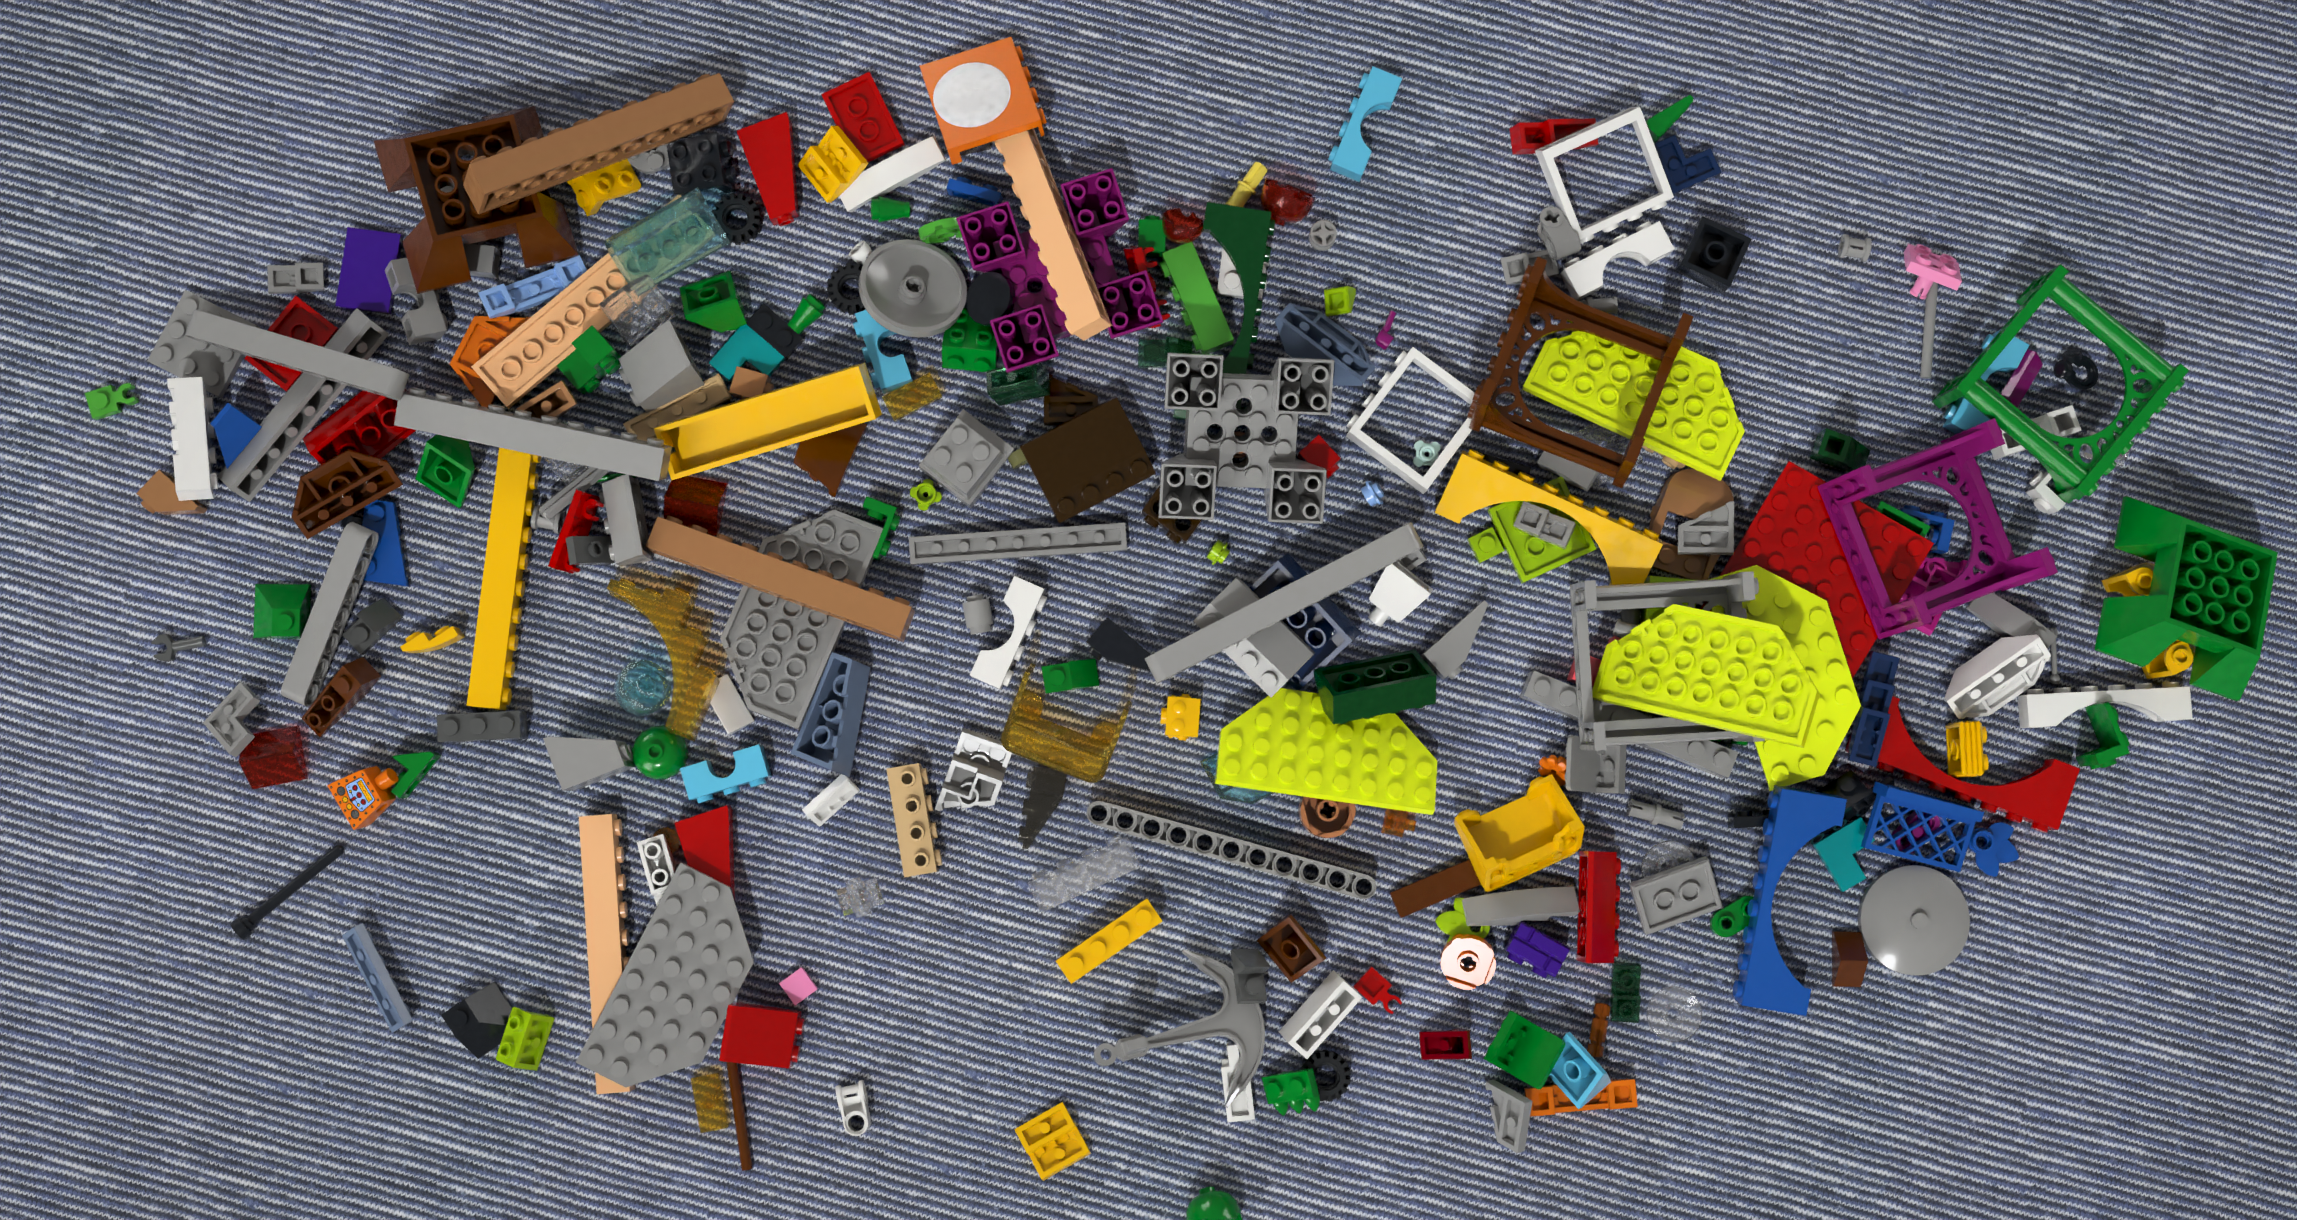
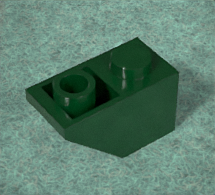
[1810,428,1870,472]

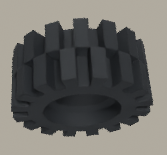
[712,193,763,245]
[827,263,865,315]
[1301,1050,1351,1102]

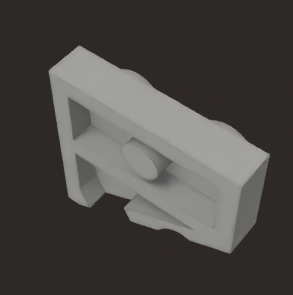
[1678,501,1734,555]
[1485,1079,1532,1153]

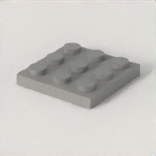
[147,290,260,398]

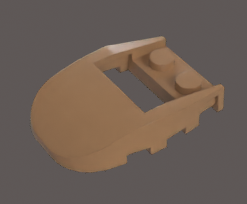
[1649,469,1734,580]

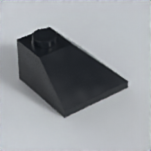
[441,981,513,1059]

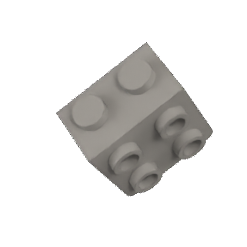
[1565,736,1627,794]

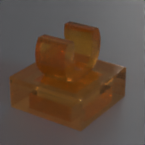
[1381,809,1417,837]

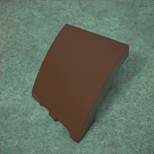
[793,423,867,497]

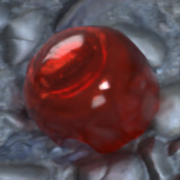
[1162,208,1204,244]

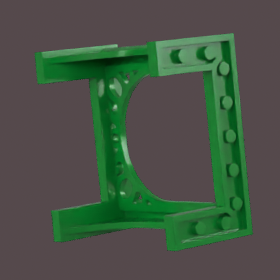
[1932,264,2189,504]

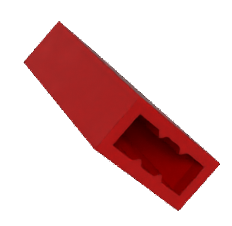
[737,112,799,226]
[674,805,735,901]

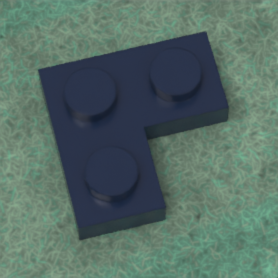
[1654,135,1721,195]

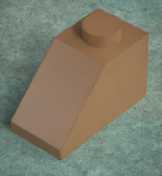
[516,380,578,419]
[136,470,208,515]

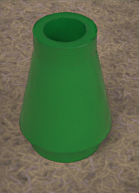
[871,196,910,223]
[788,293,826,334]

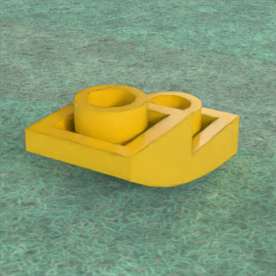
[400,626,465,653]

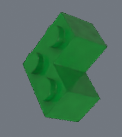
[557,325,622,394]

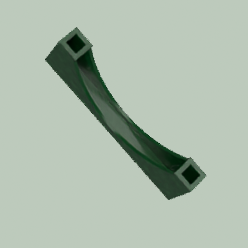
[1173,202,1275,428]

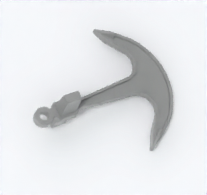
[1093,949,1265,1108]

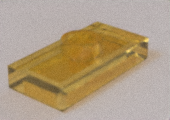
[882,372,943,422]
[691,1072,729,1133]

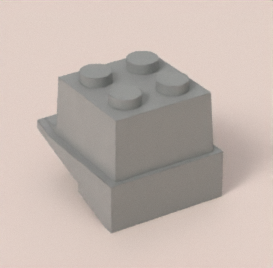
[919,409,1014,509]

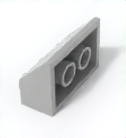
[599,474,653,566]

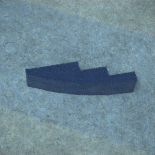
[1848,651,1900,767]

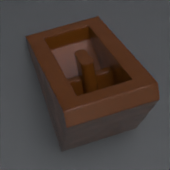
[1832,931,1868,987]

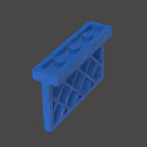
[1861,781,1984,872]

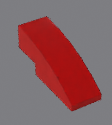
[1509,118,1599,155]

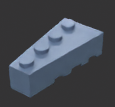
[790,652,871,777]

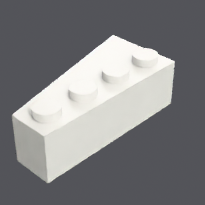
[167,377,218,501]

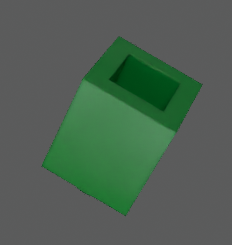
[1138,216,1166,258]

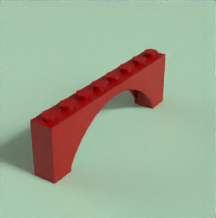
[1845,696,2080,833]

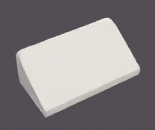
[701,674,755,735]

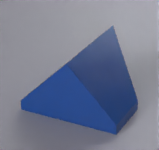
[210,403,262,469]

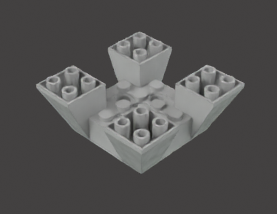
[1158,353,1334,524]

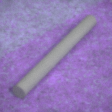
[1920,282,1938,379]

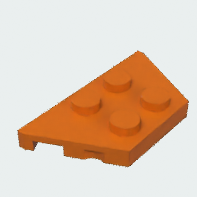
[450,316,530,407]

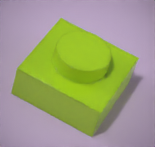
[1467,527,1504,564]

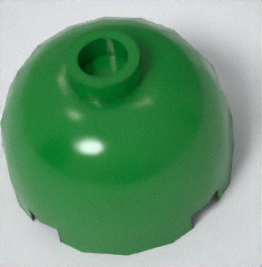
[632,725,688,780]
[1186,1187,1243,1220]

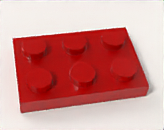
[821,71,905,162]
[244,295,339,392]

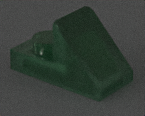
[1138,336,1192,368]

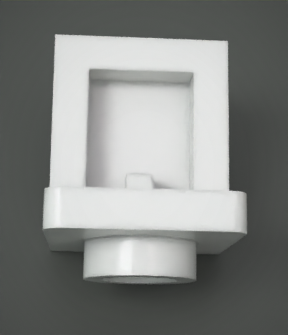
[2025,471,2066,514]

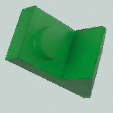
[1042,659,1099,694]
[391,752,441,799]

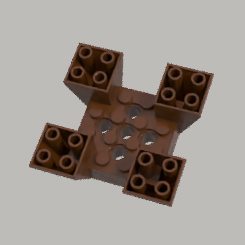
[374,105,579,294]

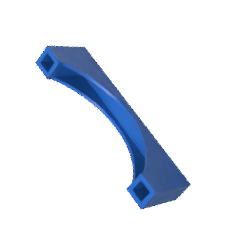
[1733,785,1847,1016]

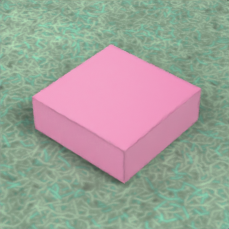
[779,967,818,1006]

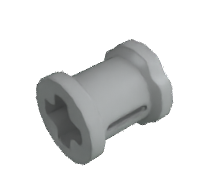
[1838,234,1872,262]
[531,505,565,534]

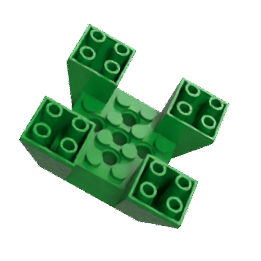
[2094,496,2278,701]

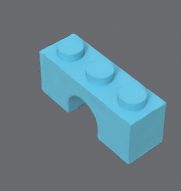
[853,310,914,394]
[680,744,772,804]

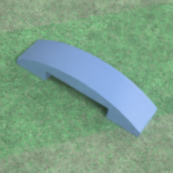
[478,255,587,318]

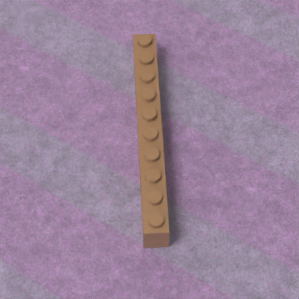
[645,516,915,642]

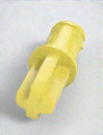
[1225,162,1267,207]

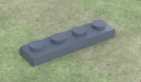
[342,923,413,1033]

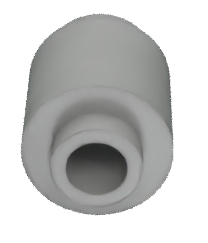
[962,594,993,635]

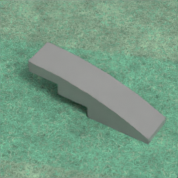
[1462,886,1580,926]

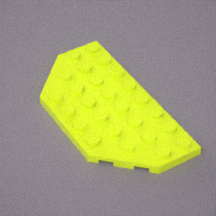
[1522,331,1745,481]
[1709,565,1861,791]
[1592,604,1820,748]
[1215,688,1437,815]

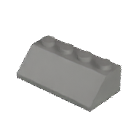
[1193,576,1315,697]

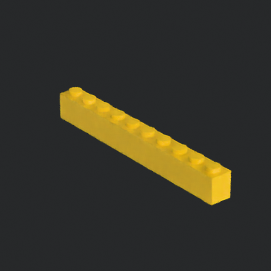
[467,447,542,711]

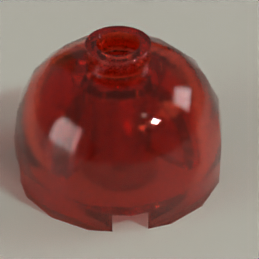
[1260,178,1316,226]

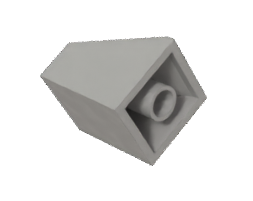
[619,320,705,413]
[543,737,635,791]

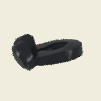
[2054,349,2098,390]

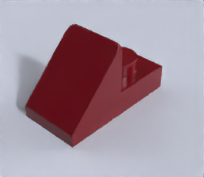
[1419,1028,1472,1060]

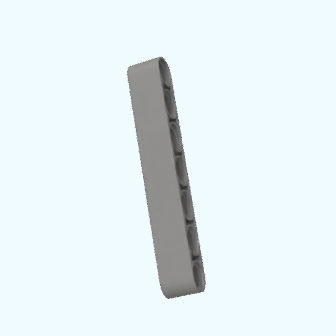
[281,522,379,707]

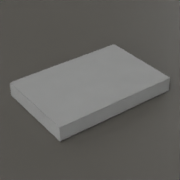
[1629,856,1723,935]

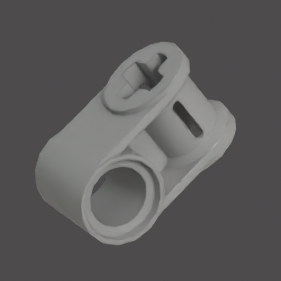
[1537,207,1581,261]

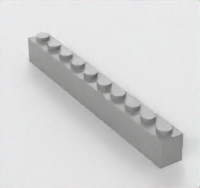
[394,388,672,481]

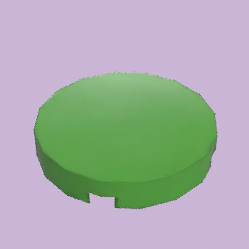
[918,217,962,244]

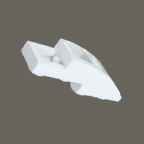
[637,834,677,906]

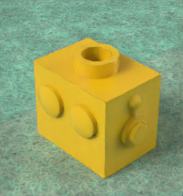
[1160,694,1201,741]

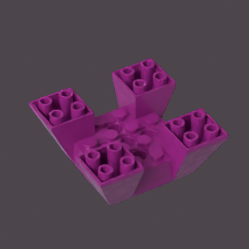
[956,168,1163,373]

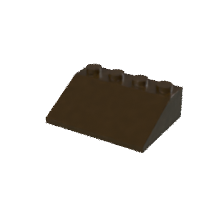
[1020,396,1156,523]

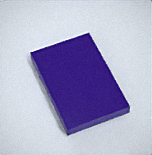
[335,227,403,315]

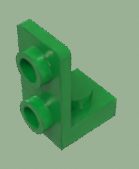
[863,496,901,561]

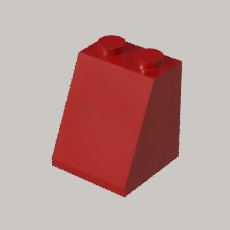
[719,1001,805,1068]

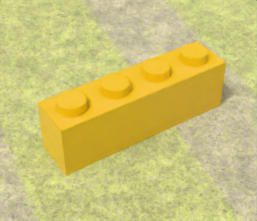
[1056,898,1162,984]

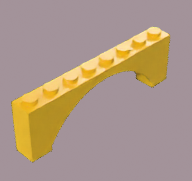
[1435,449,1663,585]

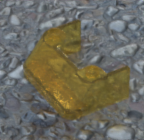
[1001,663,1133,783]

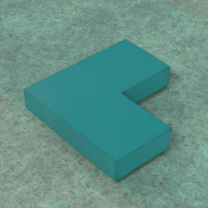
[709,324,785,381]
[1813,817,1875,892]

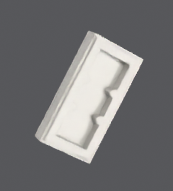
[802,774,860,827]

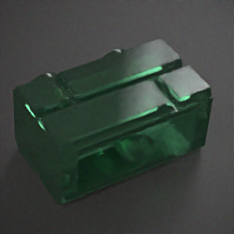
[986,363,1050,406]

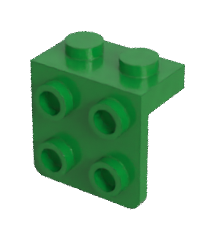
[942,308,997,373]
[2076,702,2130,770]
[1483,1010,1565,1090]

